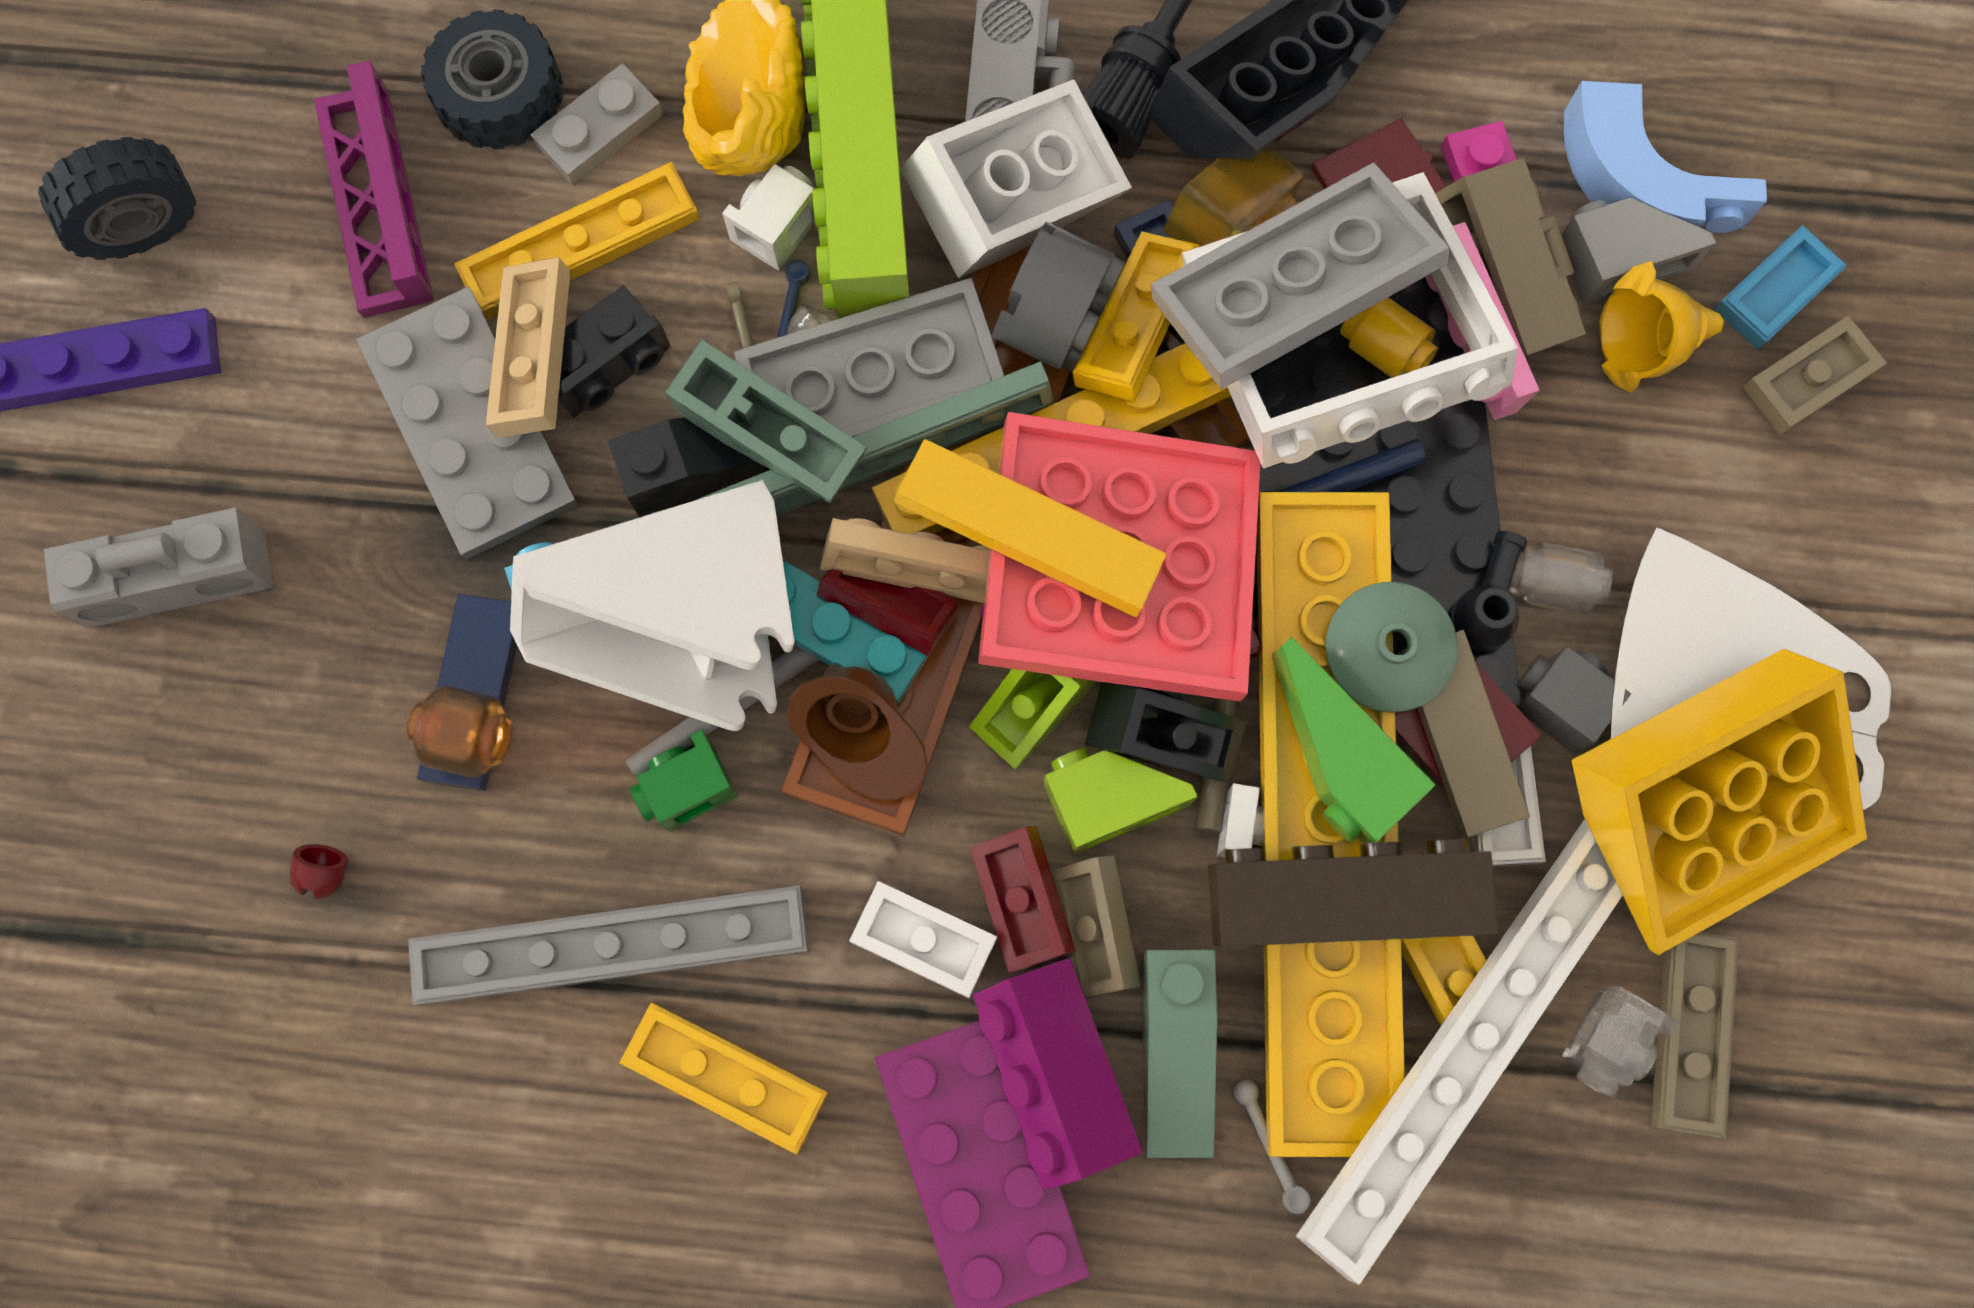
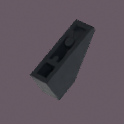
[608,417,769,518]

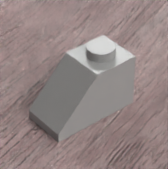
[1561,197,1716,305]

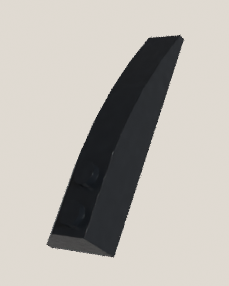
[1148,0,1408,159]

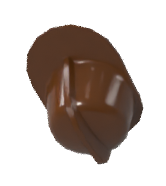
[787,663,928,800]

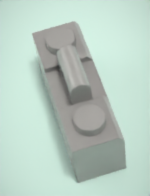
[965,0,1075,122]
[43,507,273,629]

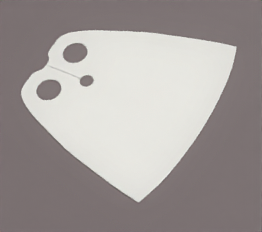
[1611,528,1891,810]

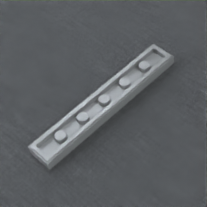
[408,885,809,1006]

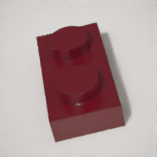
[970,826,1076,974]

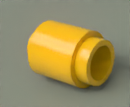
[1340,297,1438,378]

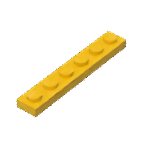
[872,343,1231,534]

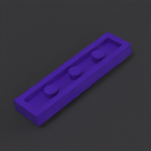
[0,308,221,411]

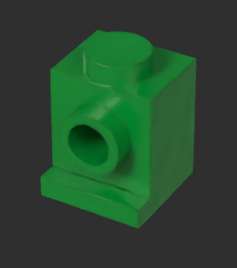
[629,729,738,832]

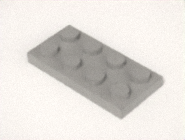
[1151,162,1450,389]
[734,278,1004,470]
[356,286,579,560]

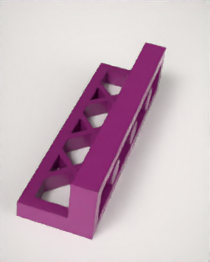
[314,60,434,318]

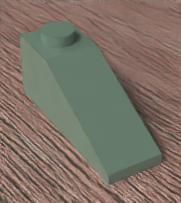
[665,339,867,503]
[1141,950,1217,1158]

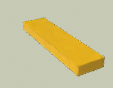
[454,162,700,320]
[894,439,1167,618]

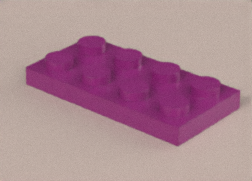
[875,1021,1090,1308]

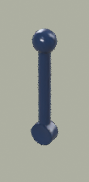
[777,260,810,338]

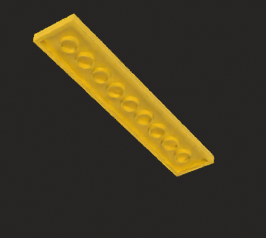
[1257,492,1405,1157]

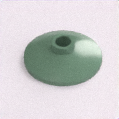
[1325,582,1458,713]

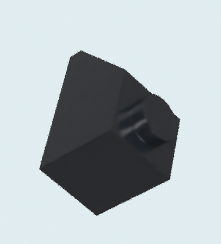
[1085,683,1247,784]

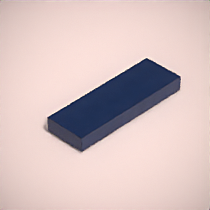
[417,594,517,792]

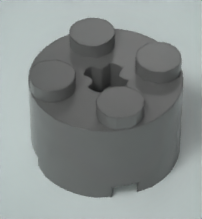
[992,221,1125,372]

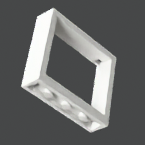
[1182,172,1518,469]

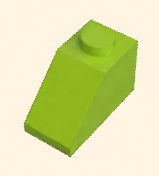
[969,669,1097,769]
[1043,748,1197,856]

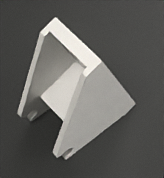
[510,480,795,731]

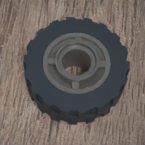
[421,9,563,150]
[38,137,196,260]

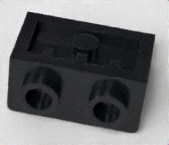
[558,285,671,418]

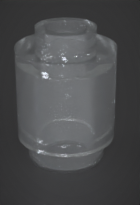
[1510,542,1612,615]

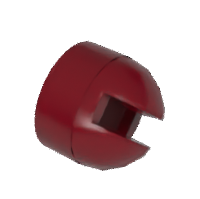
[290,844,348,900]

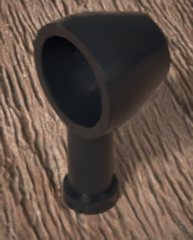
[1451,531,1528,651]

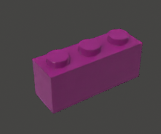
[973,958,1143,1191]

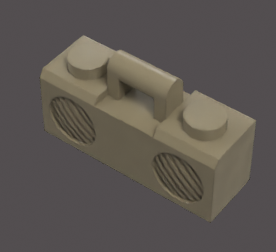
[1435,158,1586,357]

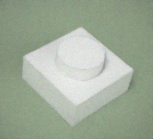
[1217,783,1263,858]

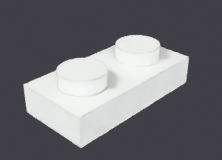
[849,881,997,999]

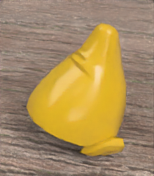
[1599,261,1724,393]

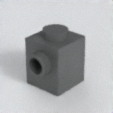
[1517,646,1632,755]

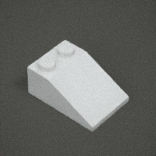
[900,79,1132,279]

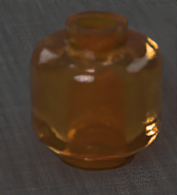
[407,686,513,778]

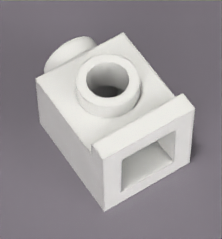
[722,164,815,271]

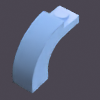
[1564,81,1767,233]

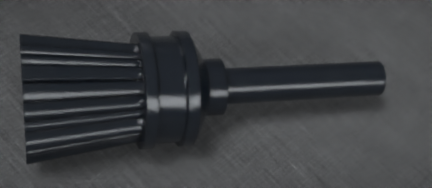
[1082,0,1193,159]

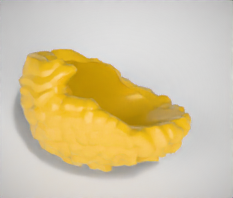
[683,0,807,176]

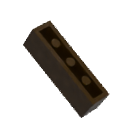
[1208,839,1498,947]

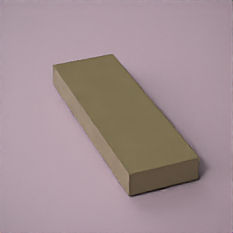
[1397,630,1530,838]
[1651,932,1739,1139]

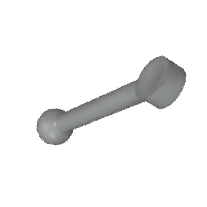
[1233,1079,1311,1214]

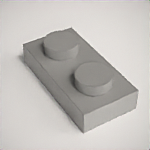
[530,63,664,186]

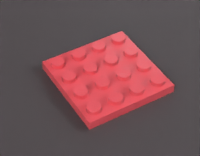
[978,412,1261,702]

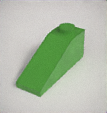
[1272,637,1435,844]

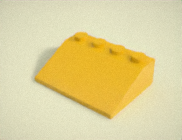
[1572,649,1867,955]

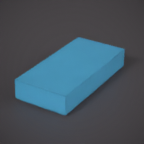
[1714,225,1847,350]

